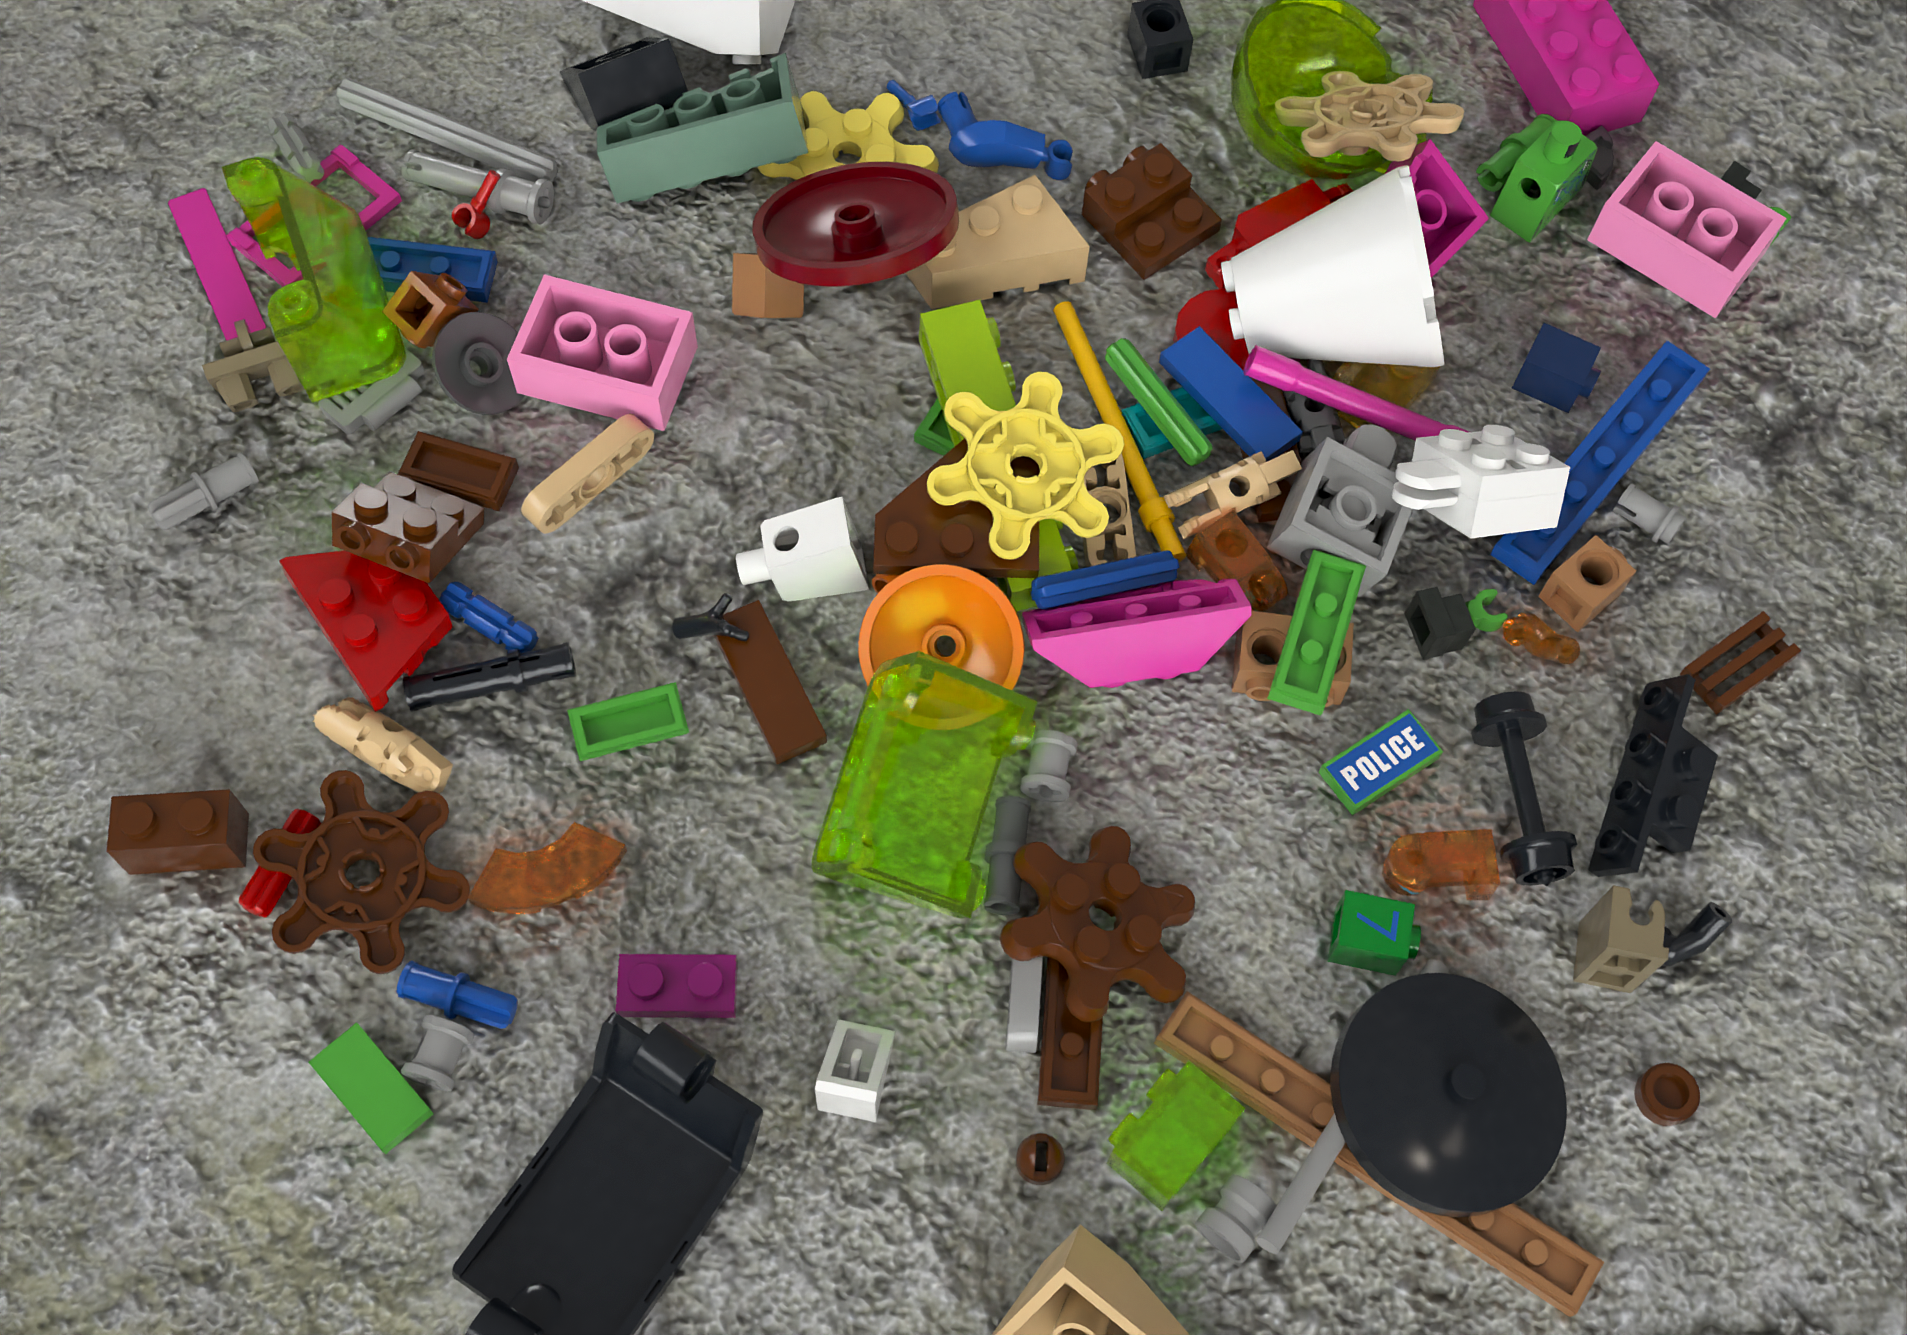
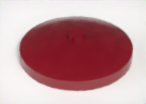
[752,162,959,287]

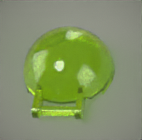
[1230,0,1433,182]

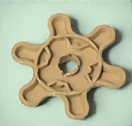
[1275,71,1464,161]

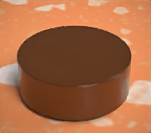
[1634,1063,1700,1126]

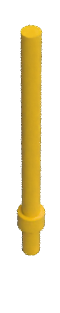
[1053,301,1186,562]

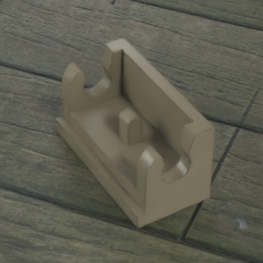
[1573,885,1669,993]

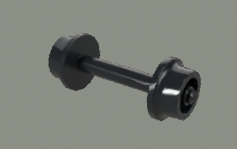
[1471,691,1578,886]

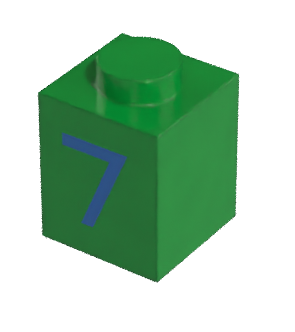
[1327,890,1421,976]

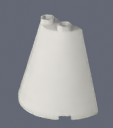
[1221,165,1445,367]

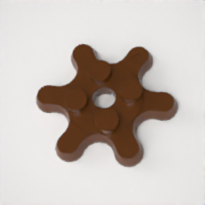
[253,770,470,974]
[999,826,1195,1022]

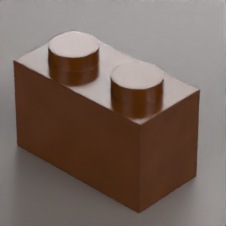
[106,789,249,875]

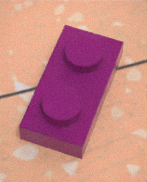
[615,954,738,1018]

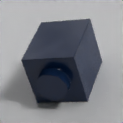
[1512,323,1601,413]

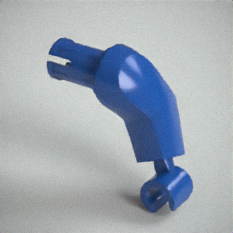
[938,91,1073,180]

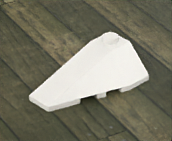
[583,0,795,64]

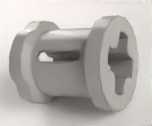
[1020,730,1078,802]
[401,1015,475,1092]

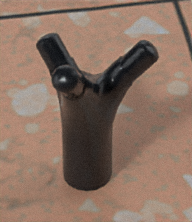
[672,593,749,642]

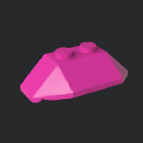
[1022,579,1251,688]

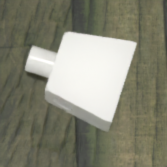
[736,497,869,601]

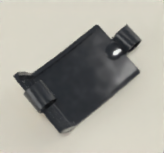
[452,1012,764,1335]

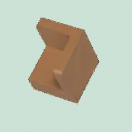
[732,253,804,318]

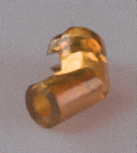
[1503,613,1580,664]

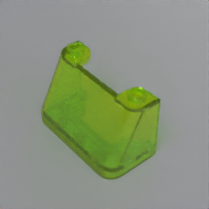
[222,157,406,403]
[811,651,1038,918]

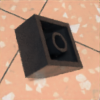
[560,37,688,130]

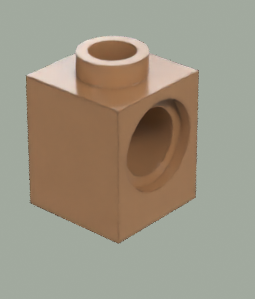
[1538,535,1636,632]

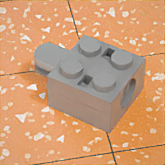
[1266,424,1412,597]

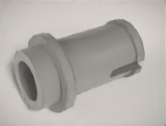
[1612,483,1687,544]

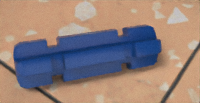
[439,581,539,653]

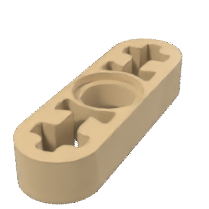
[521,414,654,534]
[1082,454,1136,567]

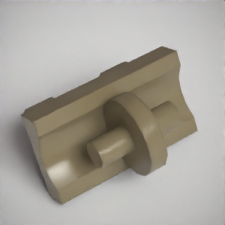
[202,319,307,412]

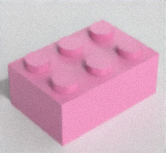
[1587,141,1787,318]
[507,274,698,431]

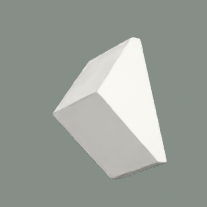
[815,1019,895,1122]

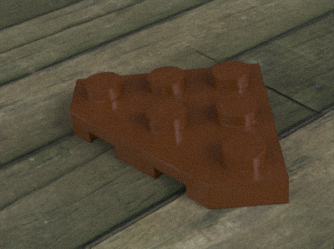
[873,438,1040,578]

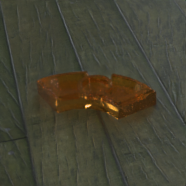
[468,822,627,914]

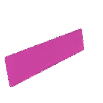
[168,188,266,341]

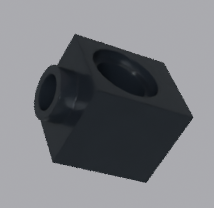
[1127,0,1194,79]

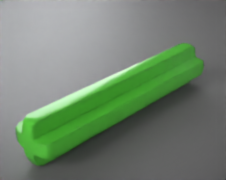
[1105,338,1213,467]

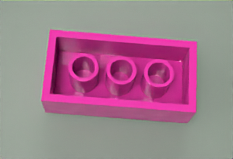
[1473,0,1659,136]

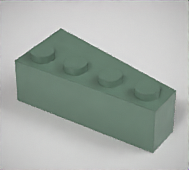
[597,53,808,204]

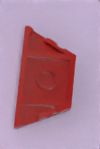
[279,550,453,712]

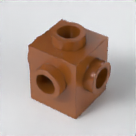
[382,271,479,349]

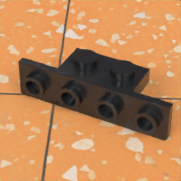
[1588,674,1718,877]

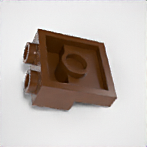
[1081,143,1222,280]
[332,472,485,583]

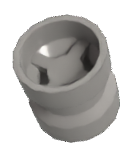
[1195,1174,1277,1263]

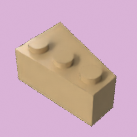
[906,175,1090,309]

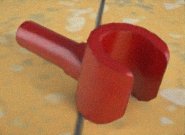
[451,170,501,239]

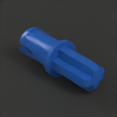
[396,961,518,1029]

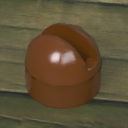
[1016,1133,1065,1185]

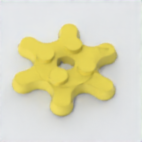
[758,91,939,180]
[927,372,1124,560]

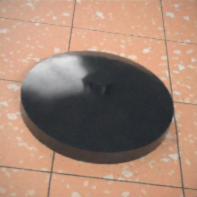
[1330,973,1567,1217]

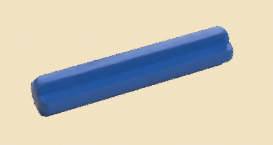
[1030,550,1180,610]

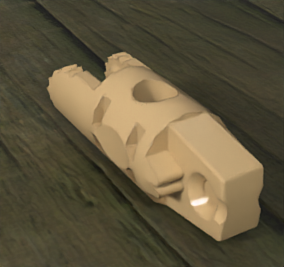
[1163,450,1302,539]
[313,697,453,793]

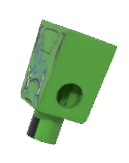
[1490,121,1598,243]

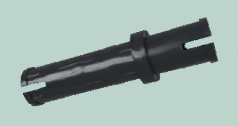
[403,642,576,712]

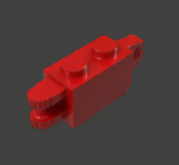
[1205,179,1353,289]

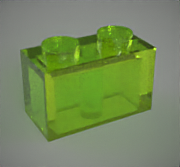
[1106,1061,1246,1211]

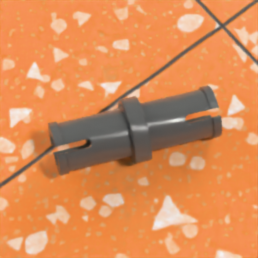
[983,796,1031,915]

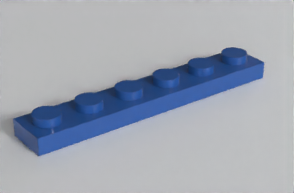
[1490,341,1710,585]

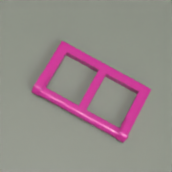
[226,144,402,293]

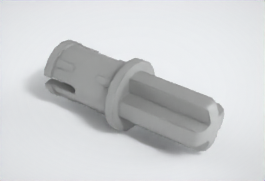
[148,453,259,530]

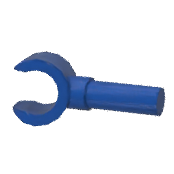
[886,80,941,131]

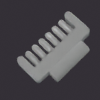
[318,341,425,434]

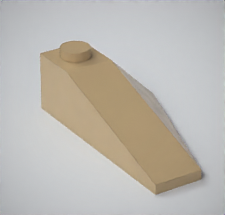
[992,1224,1190,1335]

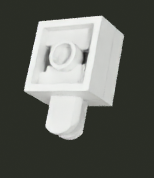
[1392,425,1570,538]

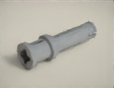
[402,149,554,225]

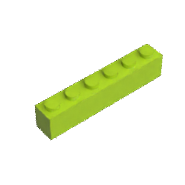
[919,300,1079,612]

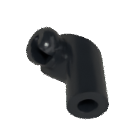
[1663,902,1732,967]

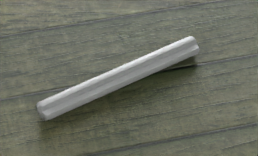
[336,78,558,182]

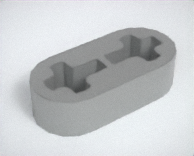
[1006,956,1043,1053]

